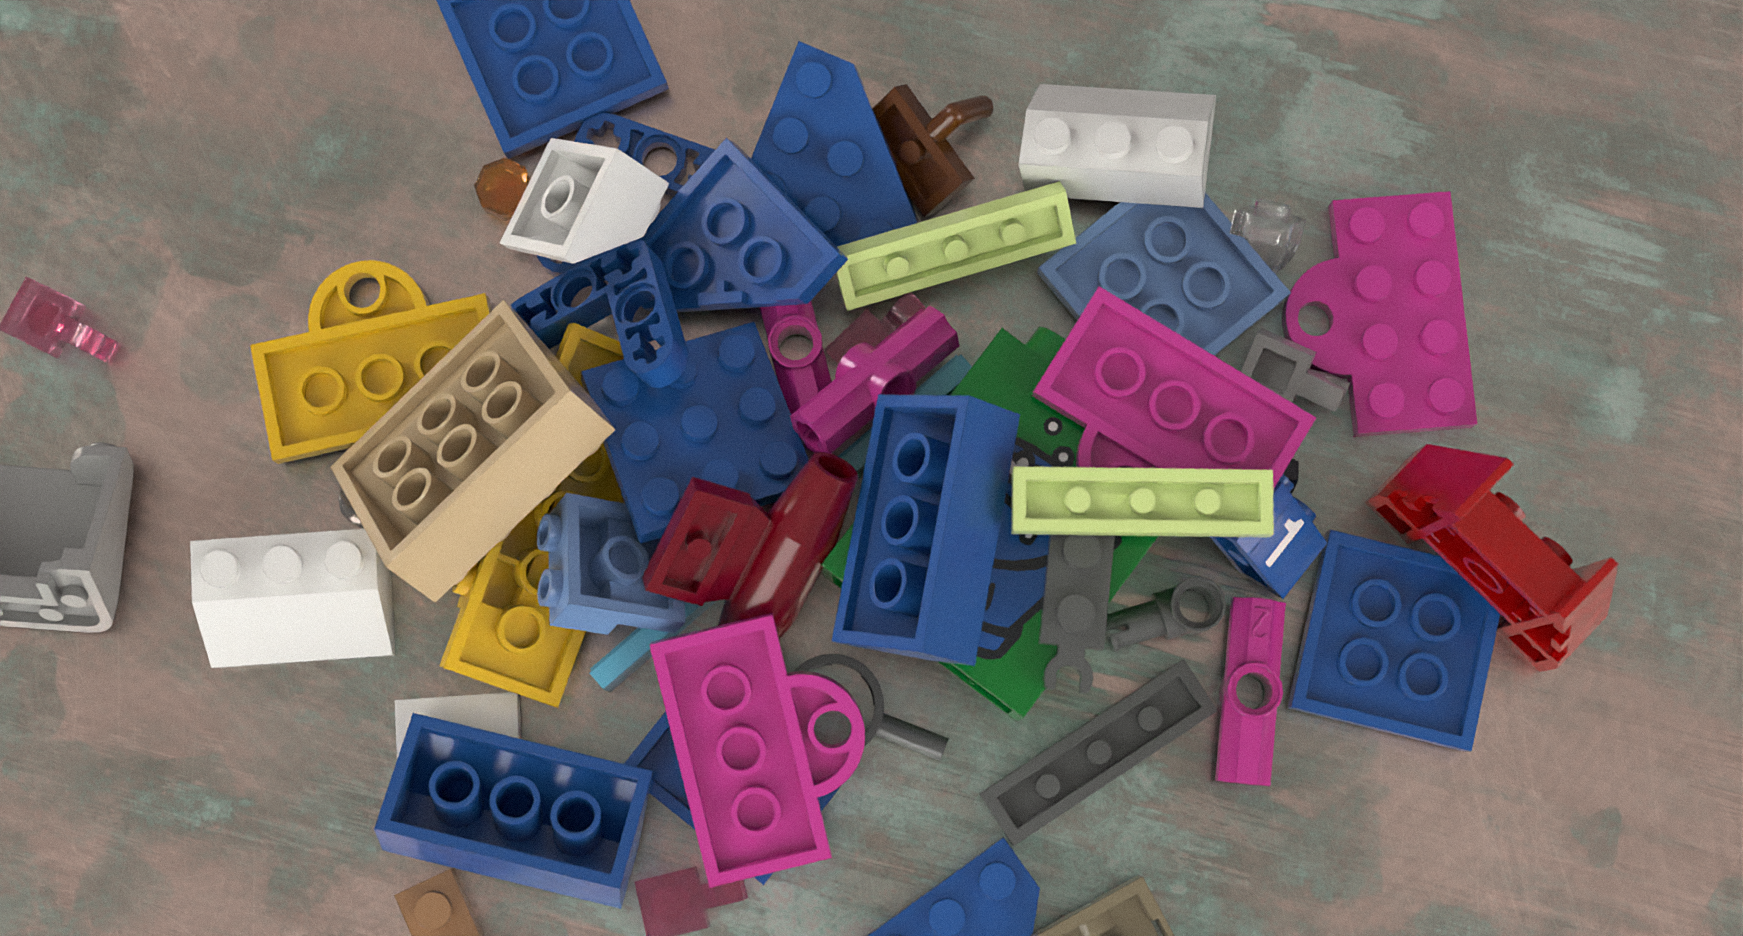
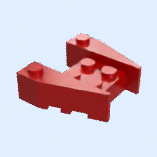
[1364,444,1618,672]

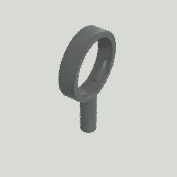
[793,654,949,761]

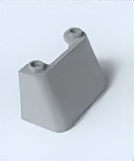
[0,442,134,633]

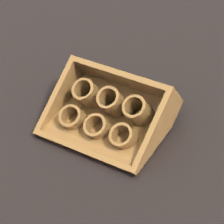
[330,300,616,603]

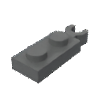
[1038,535,1115,694]

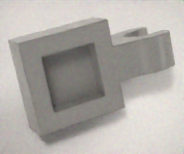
[1240,328,1350,412]

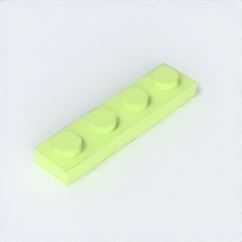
[836,181,1076,311]
[1012,467,1274,537]

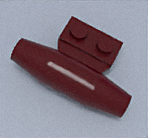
[642,452,858,640]

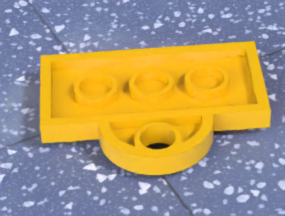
[250,260,492,464]

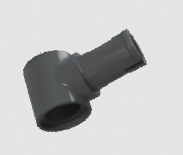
[1106,576,1226,652]

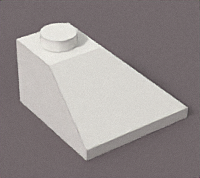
[500,138,669,264]

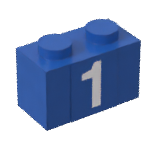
[1210,474,1327,599]

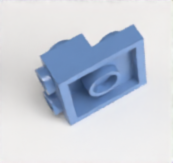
[537,493,686,635]

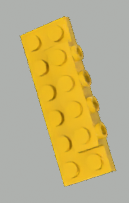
[439,322,625,708]

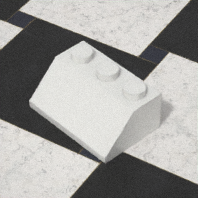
[1019,84,1216,208]
[190,529,395,668]

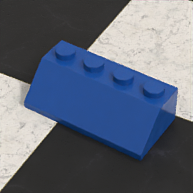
[832,395,1020,666]
[374,713,653,909]

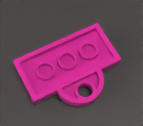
[1282,191,1478,437]
[1032,286,1316,489]
[650,613,865,888]

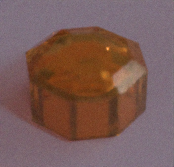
[474,158,531,221]

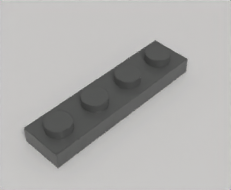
[979,659,1218,846]

